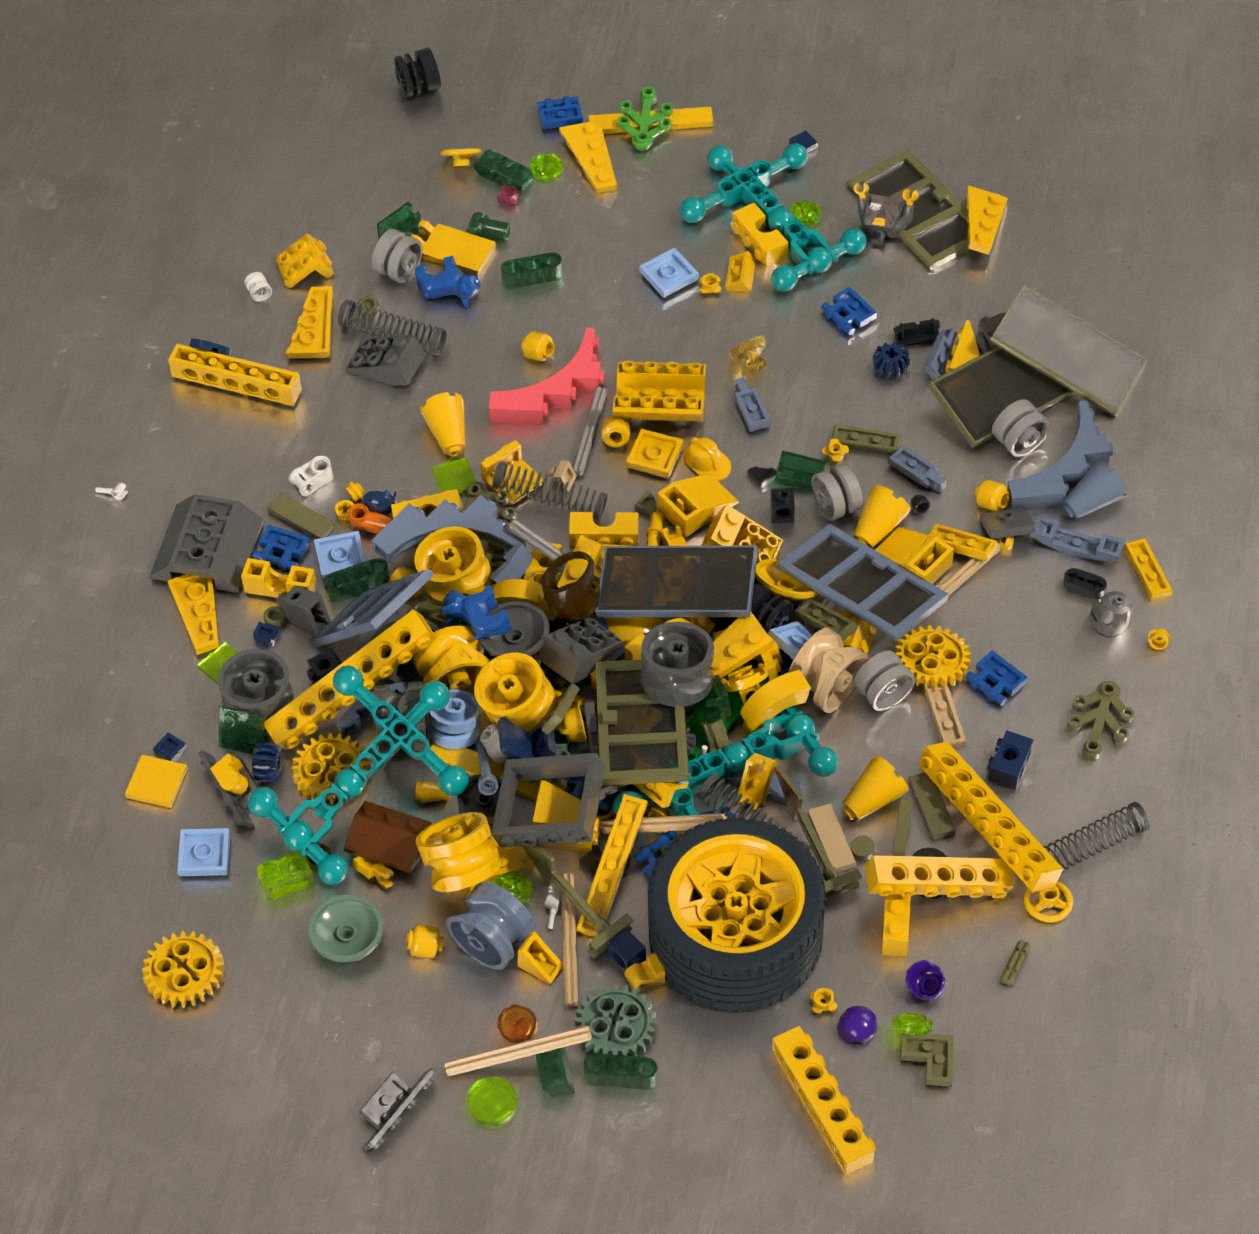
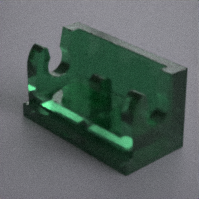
[377,202,422,240]
[774,450,826,492]
[697,675,732,722]
[535,1047,575,1097]

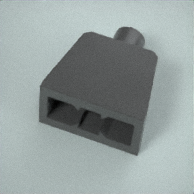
[276,586,331,637]

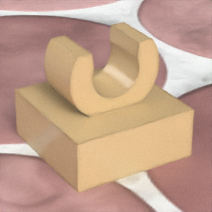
[547,460,577,492]

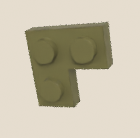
[415,601,465,629]
[901,1033,953,1087]

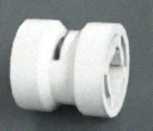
[244,272,272,302]

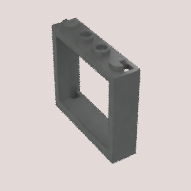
[491,753,605,848]

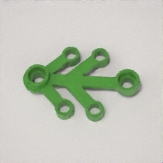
[618,87,673,151]

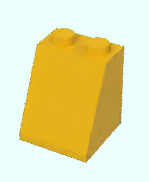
[533,780,600,854]

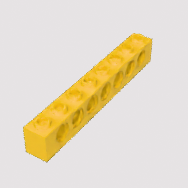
[263,609,436,750]
[918,742,1063,892]

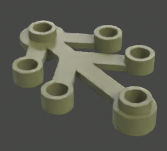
[463,482,518,553]
[1067,681,1134,761]

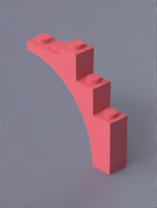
[489,328,605,425]

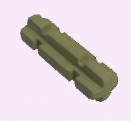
[1000,940,1030,986]

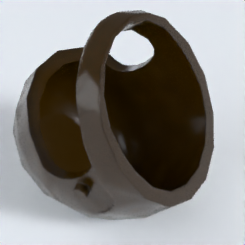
[542,551,600,623]

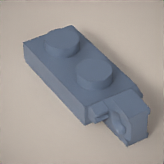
[923,328,957,380]
[734,377,771,432]
[888,445,946,493]

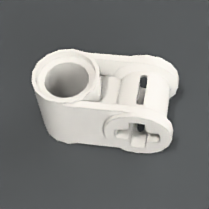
[289,456,333,497]
[480,724,510,766]

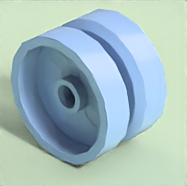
[428,689,481,749]

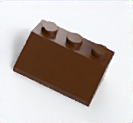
[343,801,432,873]

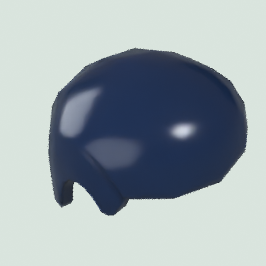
[362,490,398,515]

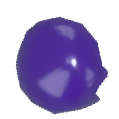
[905,960,947,1001]
[837,1005,879,1044]

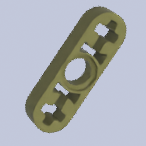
[893,798,913,856]

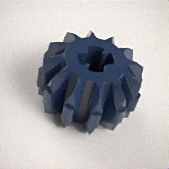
[873,342,910,379]
[251,742,283,783]

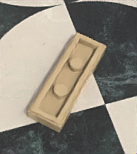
[924,684,967,748]
[808,803,856,872]

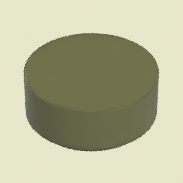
[357,296,379,318]
[263,606,287,628]
[850,836,875,861]

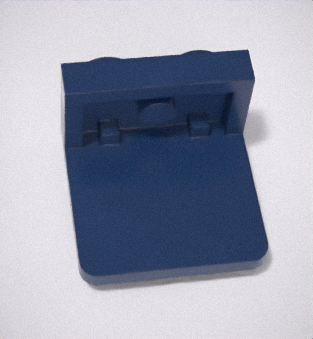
[497,718,557,759]

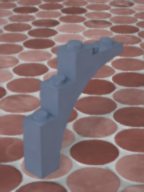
[1007,400,1113,511]
[372,495,526,564]

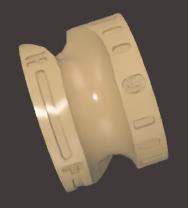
[788,628,869,713]

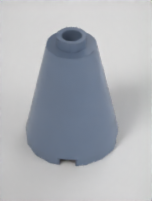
[1062,460,1127,519]

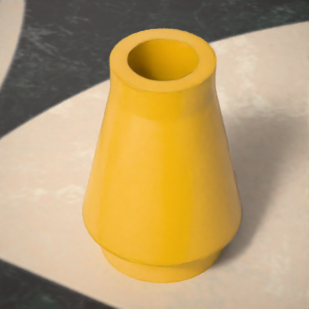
[414,779,449,803]

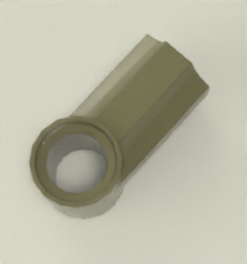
[700,716,733,753]

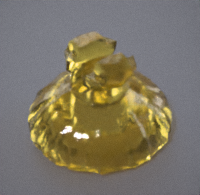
[728,335,767,373]

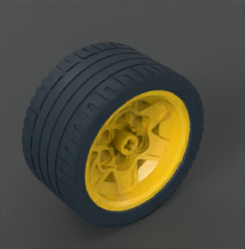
[648,817,826,1012]

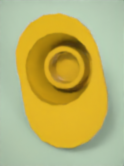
[683,437,731,481]
[558,700,587,744]

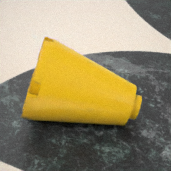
[420,392,465,457]
[853,485,911,548]
[842,756,909,821]

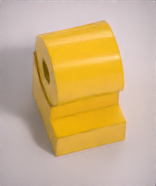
[210,754,248,795]
[624,953,665,993]

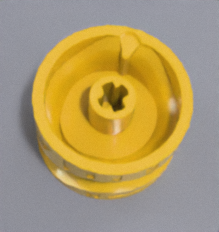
[414,526,493,607]
[413,626,490,696]
[474,652,557,732]
[416,812,502,892]

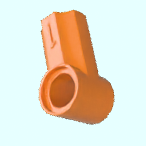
[348,503,393,534]

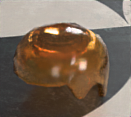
[497,1004,538,1044]

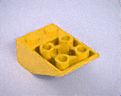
[657,474,739,537]
[701,504,783,569]
[875,527,954,593]

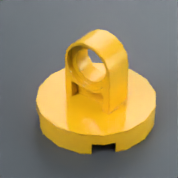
[721,663,768,704]

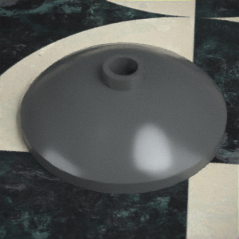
[480,601,549,657]

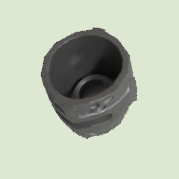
[1088,591,1133,637]

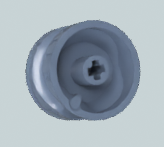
[446,881,536,970]

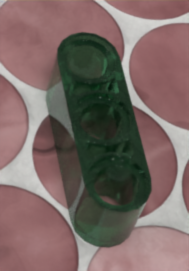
[473,149,534,194]
[501,252,562,289]
[324,558,390,603]
[583,1053,658,1090]

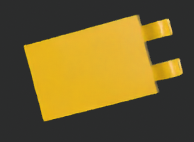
[411,220,496,277]

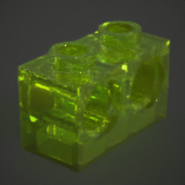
[256,851,314,902]

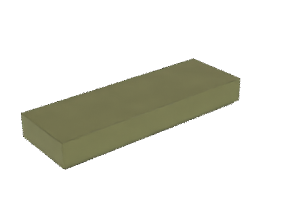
[832,424,901,455]
[267,493,335,539]
[794,598,858,642]
[542,683,580,735]
[908,773,956,840]

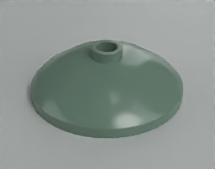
[308,895,383,962]

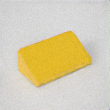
[725,251,756,292]

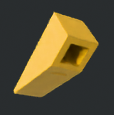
[945,320,980,388]

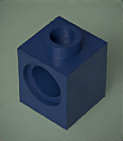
[607,928,646,971]

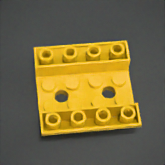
[613,361,706,422]

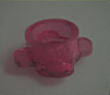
[497,185,522,206]

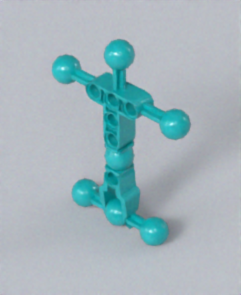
[679,143,867,292]
[247,665,469,885]
[613,706,839,816]

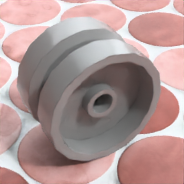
[371,229,423,283]
[992,399,1050,457]
[811,463,863,521]
[854,651,916,711]

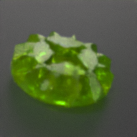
[530,151,563,179]
[789,200,822,228]
[494,872,532,904]
[892,1013,933,1036]

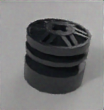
[394,47,441,98]
[733,584,794,634]

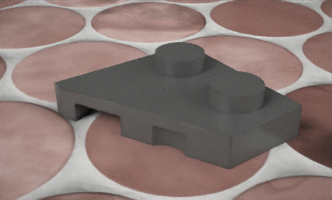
[581,698,599,754]

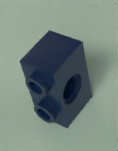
[986,730,1034,790]

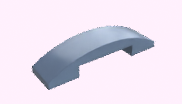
[1030,516,1125,561]
[337,681,420,740]

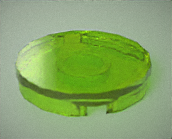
[467,1076,518,1127]

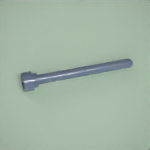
[476,737,498,795]

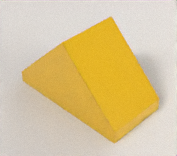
[518,931,563,984]

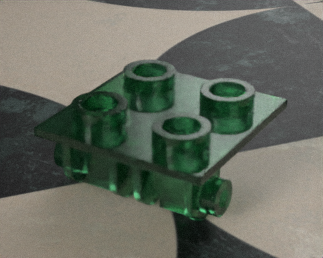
[218,706,269,755]

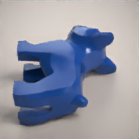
[415,256,481,308]
[440,585,512,640]

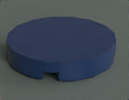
[189,338,233,356]

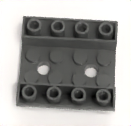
[150,494,263,593]

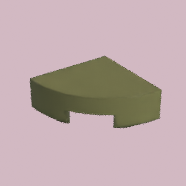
[634,491,657,518]

